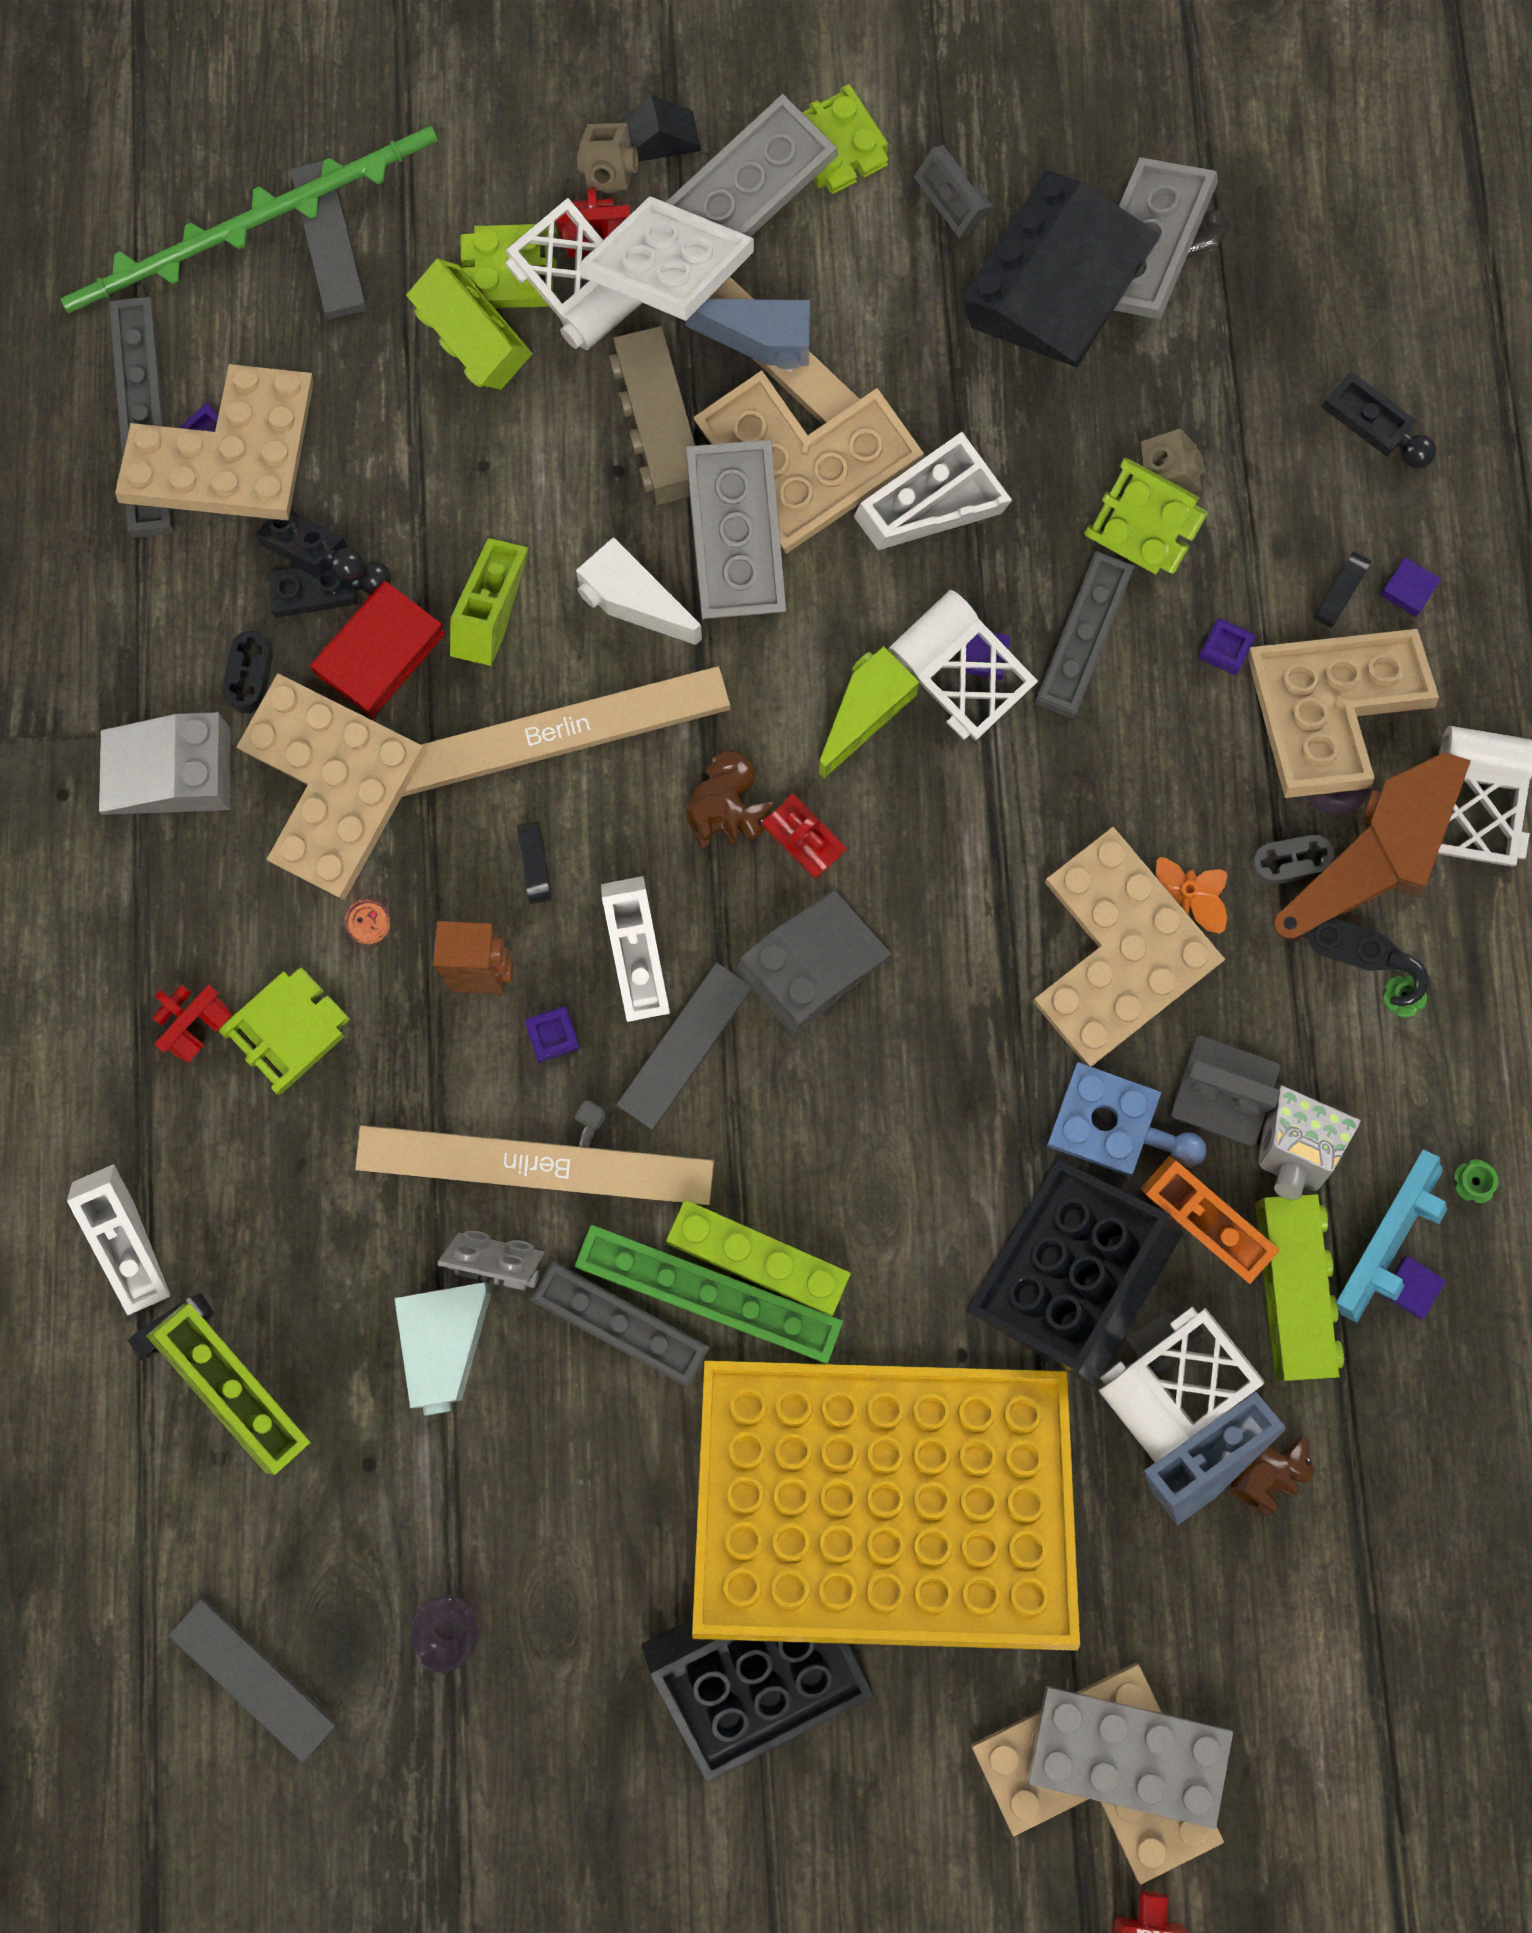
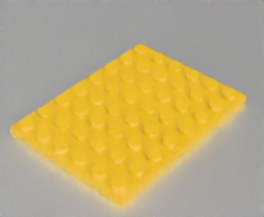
[692,1361,1080,1651]

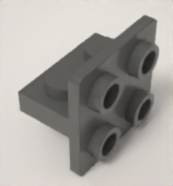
[1170,1036,1281,1147]

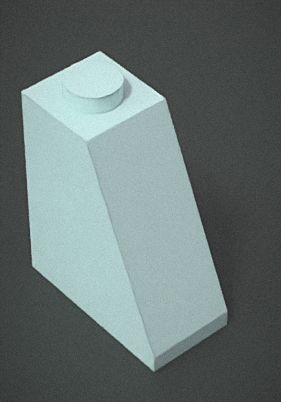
[395,1282,491,1416]

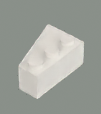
[854,432,1012,550]

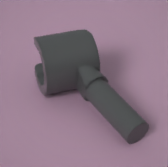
[574,1100,606,1147]

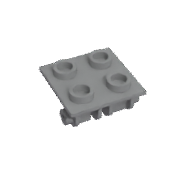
[438,1231,545,1291]

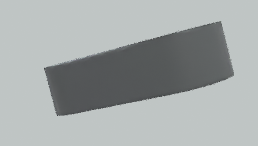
[1250,835,1335,885]

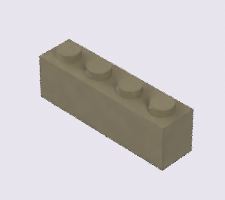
[608,326,695,505]

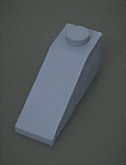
[685,299,810,370]
[1144,1391,1286,1526]

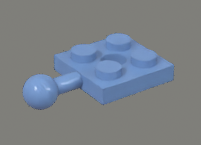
[1047,1062,1207,1177]

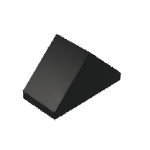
[617,95,701,162]

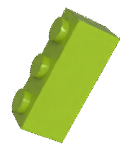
[406,258,533,390]

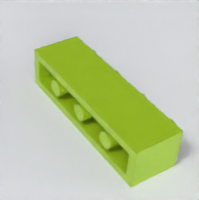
[1255,1194,1344,1382]
[666,1200,851,1316]
[146,1303,311,1475]

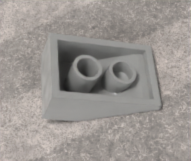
[99,712,231,815]

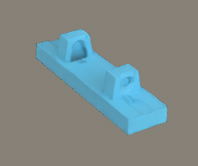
[1336,1149,1447,1323]

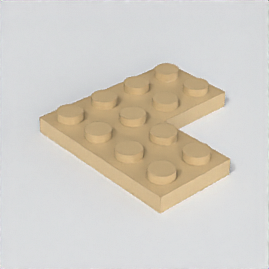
[115,364,314,520]
[693,370,925,554]
[1247,629,1439,798]
[236,673,427,901]
[1033,827,1225,1067]
[971,1663,1224,1885]

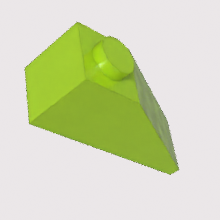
[450,538,528,666]
[819,646,919,779]

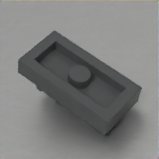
[914,145,993,239]

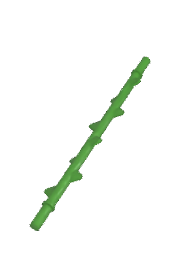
[61,126,438,314]

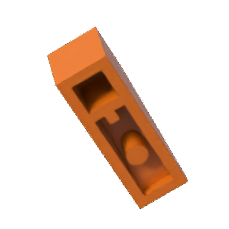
[1140,1155,1280,1284]

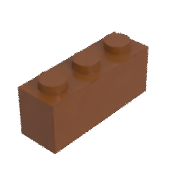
[433,921,514,995]

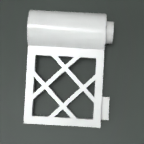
[505,198,642,350]
[888,590,1038,741]
[1438,726,1532,867]
[1098,1307,1265,1463]

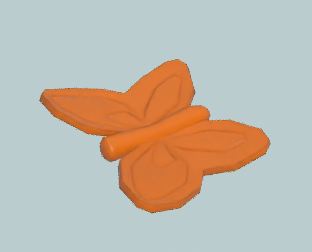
[1155,857,1227,934]

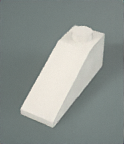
[576,537,702,645]
[601,876,670,1022]
[67,1164,170,1315]

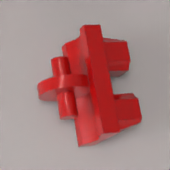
[556,187,631,258]
[761,794,847,880]
[152,984,232,1063]

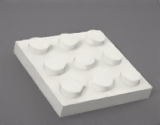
[580,196,754,321]

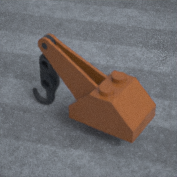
[1275,752,1471,1007]

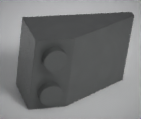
[736,891,892,1037]

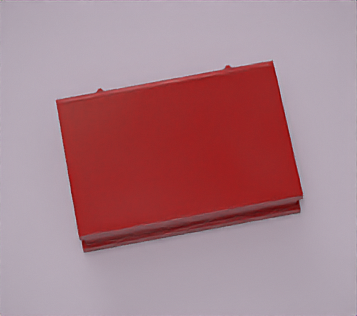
[309,580,446,719]

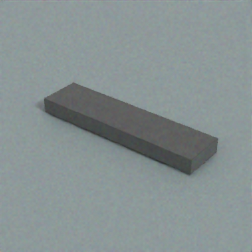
[290,161,367,320]
[1034,551,1135,719]
[616,962,752,1132]
[530,1261,710,1387]
[168,1598,338,1763]

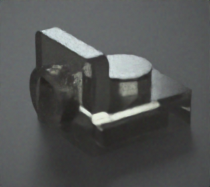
[1126,1303,1204,1374]

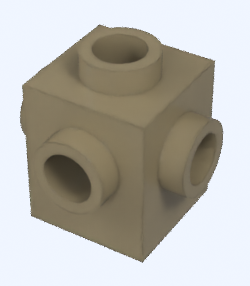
[577,123,639,193]
[1141,429,1204,493]

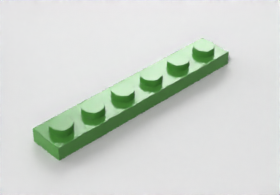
[574,1225,843,1364]

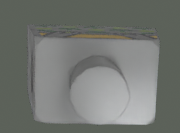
[1258,1085,1360,1200]

